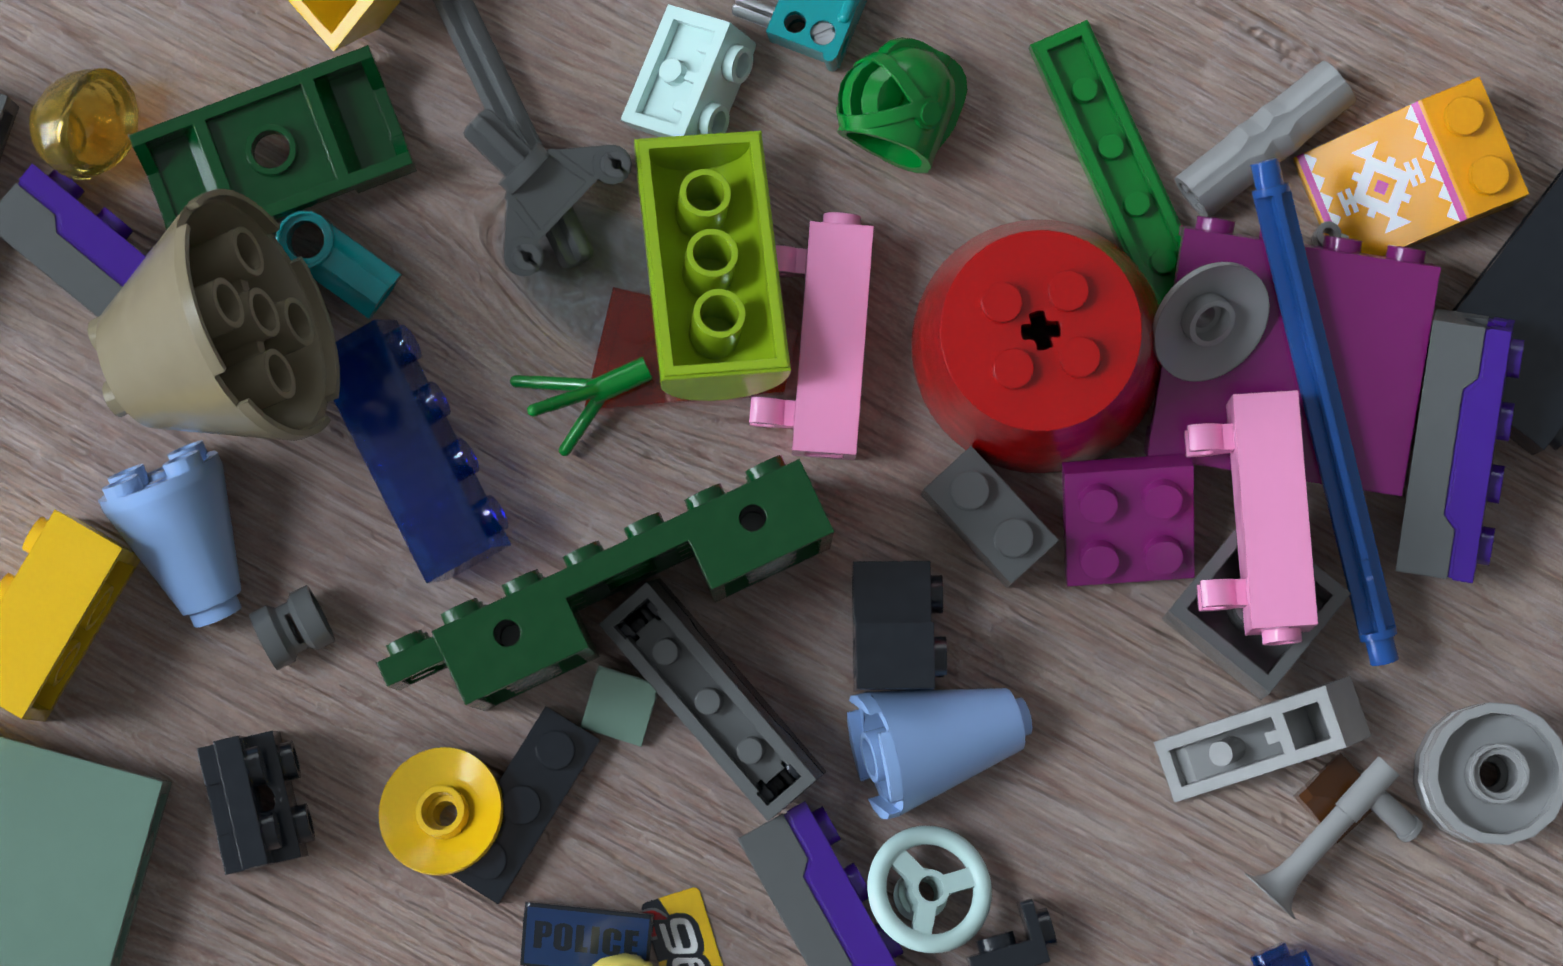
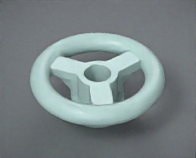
[867,826,992,953]

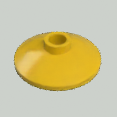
[379,747,503,876]

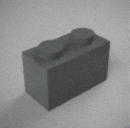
[921,446,1059,588]

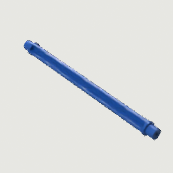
[1250,158,1399,666]

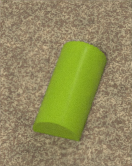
[634,131,791,401]

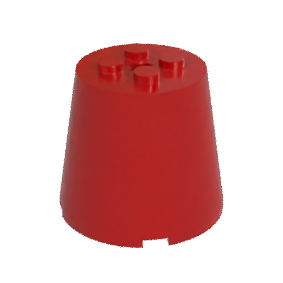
[911,219,1161,473]

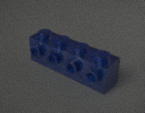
[334,319,511,583]

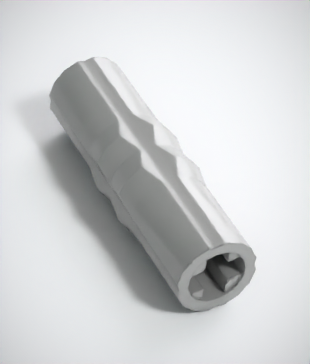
[1174,61,1356,217]

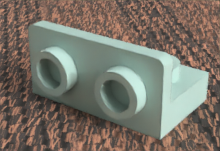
[621,4,756,137]

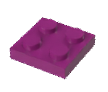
[1062,454,1195,587]

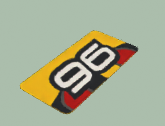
[642,887,723,966]

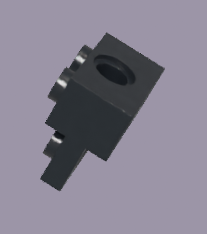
[197,730,315,875]

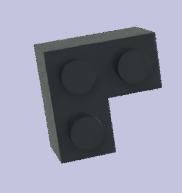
[852,561,947,692]

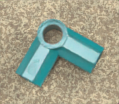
[275,211,402,319]

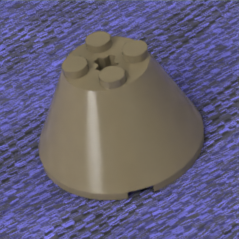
[87,189,340,441]

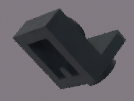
[966,899,1057,966]

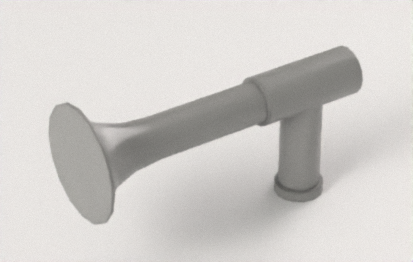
[1245,756,1423,919]

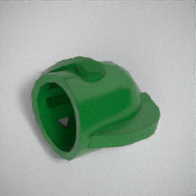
[836,37,968,173]

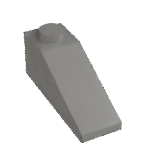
[1154,676,1371,803]

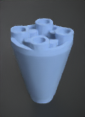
[98,440,242,628]

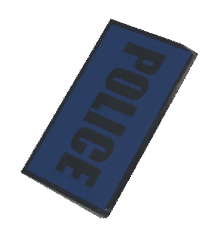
[520,901,655,966]

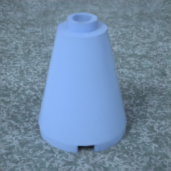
[847,688,1033,819]

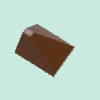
[1293,753,1372,843]

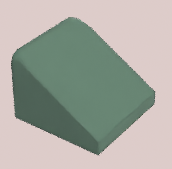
[580,665,658,747]

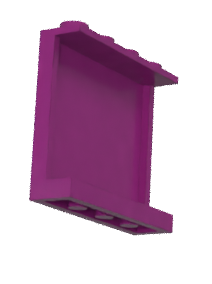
[1143,216,1441,496]

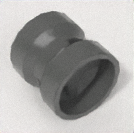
[249,585,336,670]

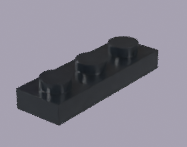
[450,706,601,904]

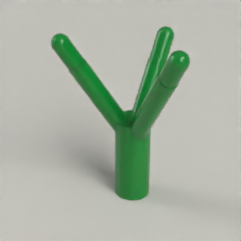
[510,356,653,456]

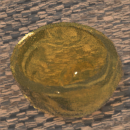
[29,68,139,180]

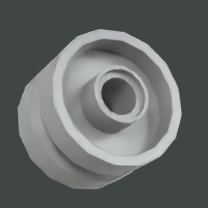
[1413,702,1563,845]

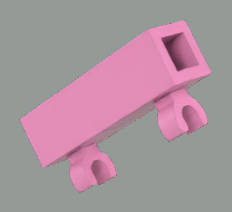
[749,212,874,460]
[1184,390,1318,646]

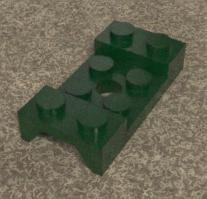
[128,45,417,230]

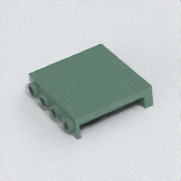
[0,736,172,966]

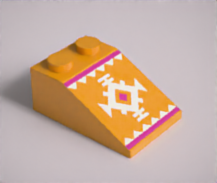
[1292,76,1529,257]

